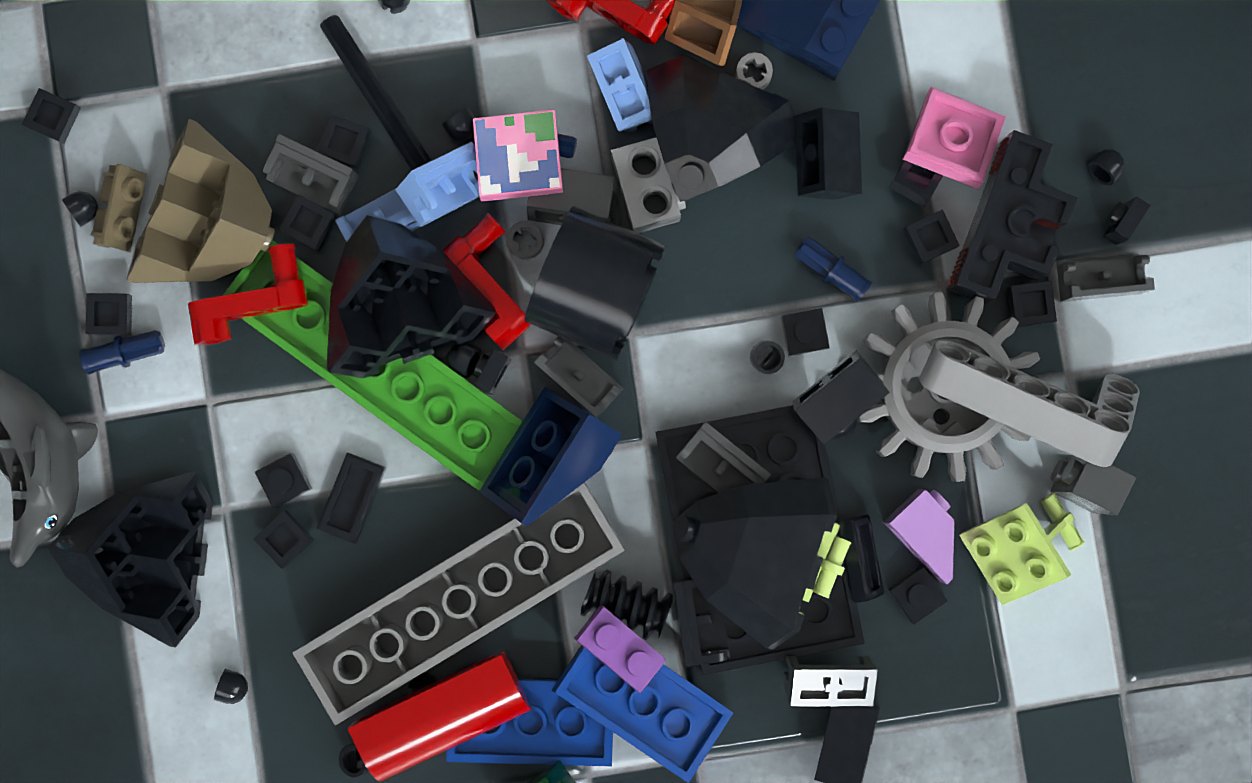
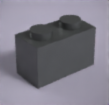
[1050,455,1137,516]

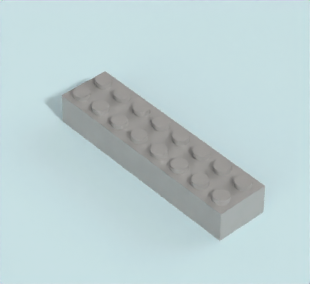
[293,482,625,725]

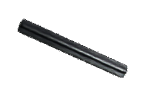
[320,15,431,170]

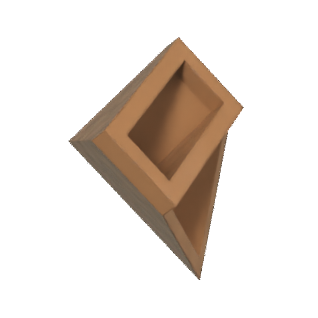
[664,0,743,66]

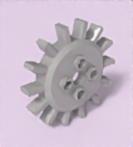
[857,292,1040,482]

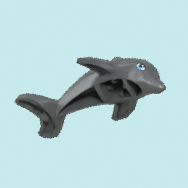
[0,369,98,568]

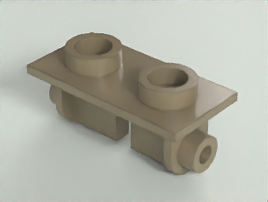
[90,164,147,252]

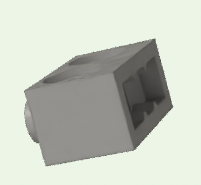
[611,137,686,233]

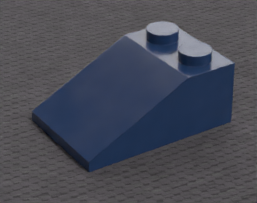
[737,0,880,81]
[479,387,622,526]

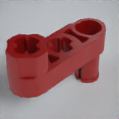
[547,0,675,46]
[442,213,531,351]
[188,244,308,345]

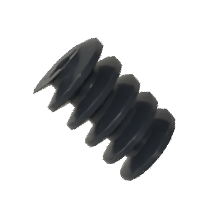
[580,569,673,640]

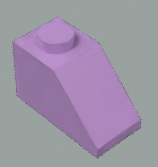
[883,489,954,584]

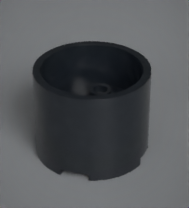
[524,206,666,361]

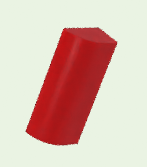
[347,649,532,782]

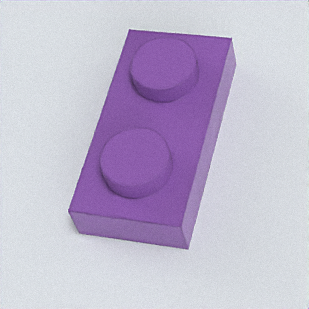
[574,606,666,693]

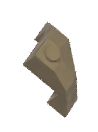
[127,119,274,283]

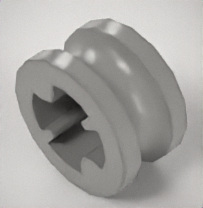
[735,52,773,90]

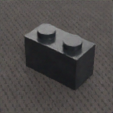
[795,107,862,200]

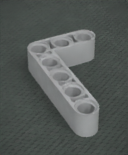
[919,339,1140,467]

